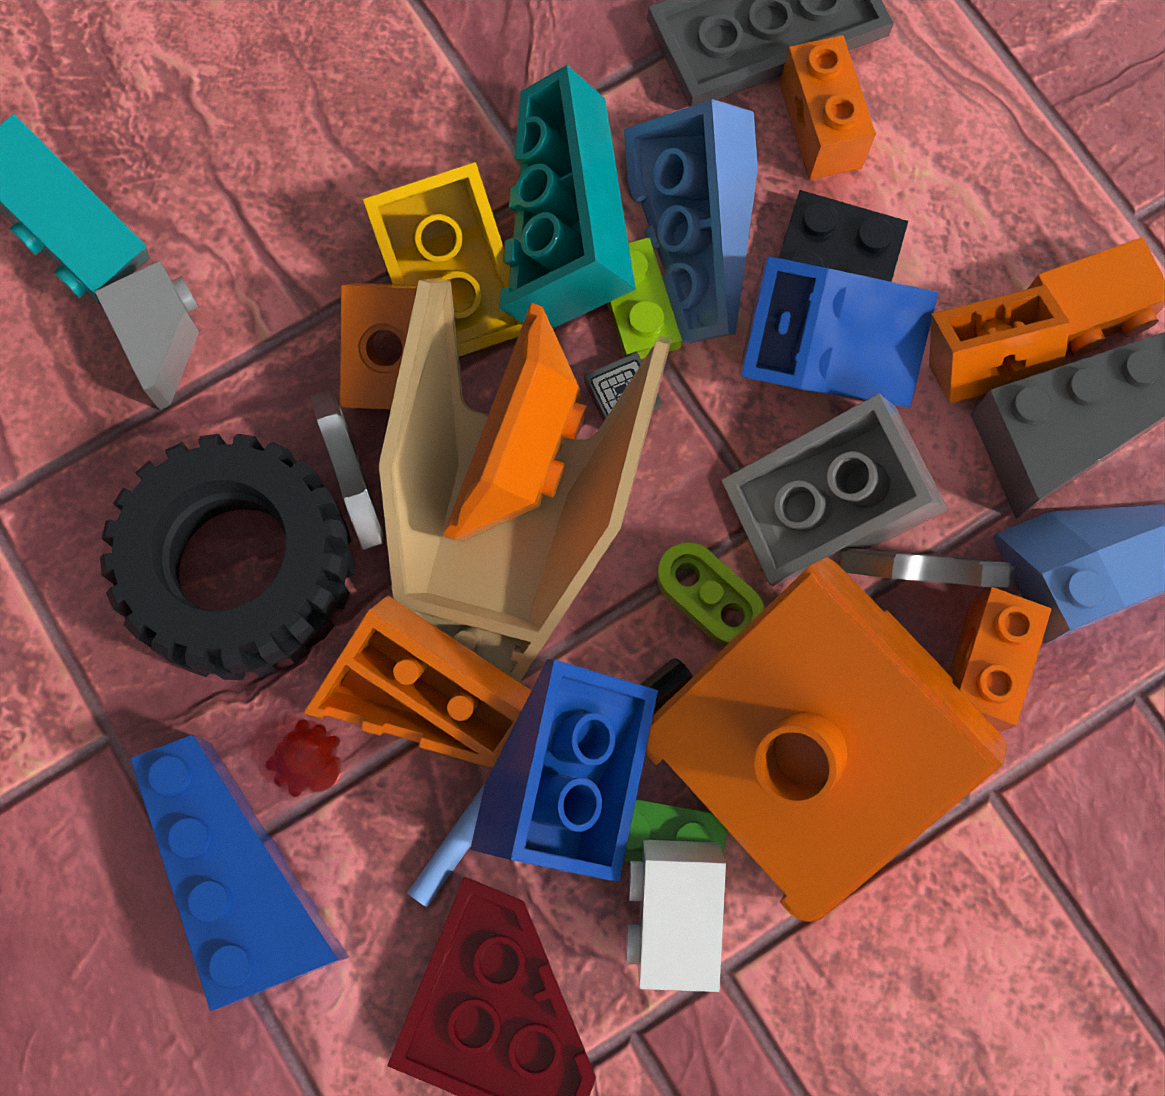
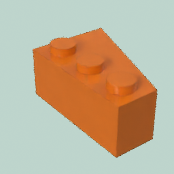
[303,595,531,769]

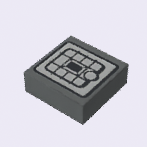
[584,352,662,421]

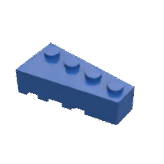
[130,735,350,1011]

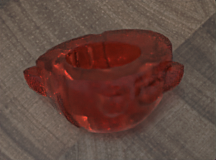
[265,719,342,797]

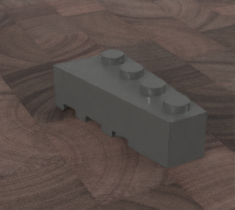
[971,332,1165,519]

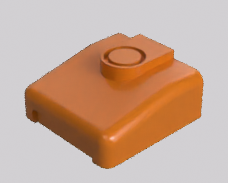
[645,557,1008,922]

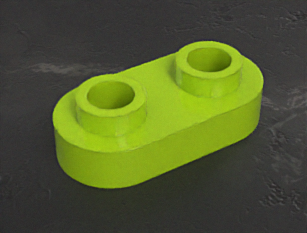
[657,542,764,646]

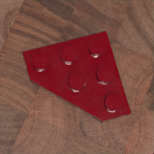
[387,877,596,1096]

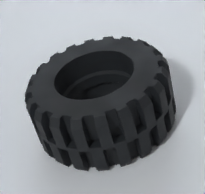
[100,434,354,680]

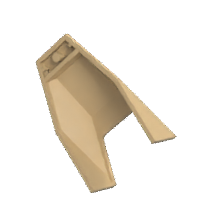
[379,278,672,683]

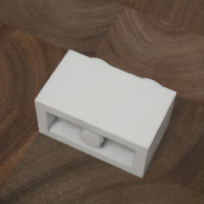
[626,840,726,992]

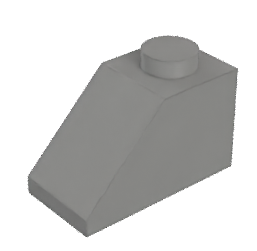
[95,261,199,410]

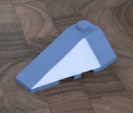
[624,99,758,343]
[992,504,1165,644]

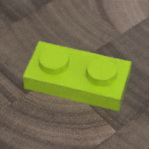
[607,237,682,359]

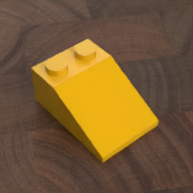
[362,162,523,357]

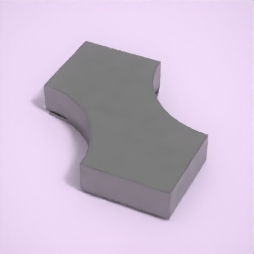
[311,390,385,550]
[841,548,1015,588]

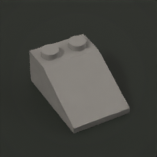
[722,393,948,586]

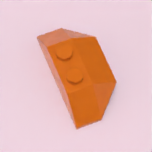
[442,302,587,542]

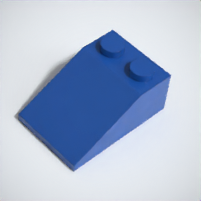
[470,659,658,882]

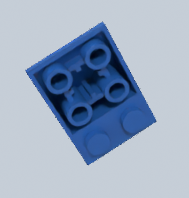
[739,256,939,408]

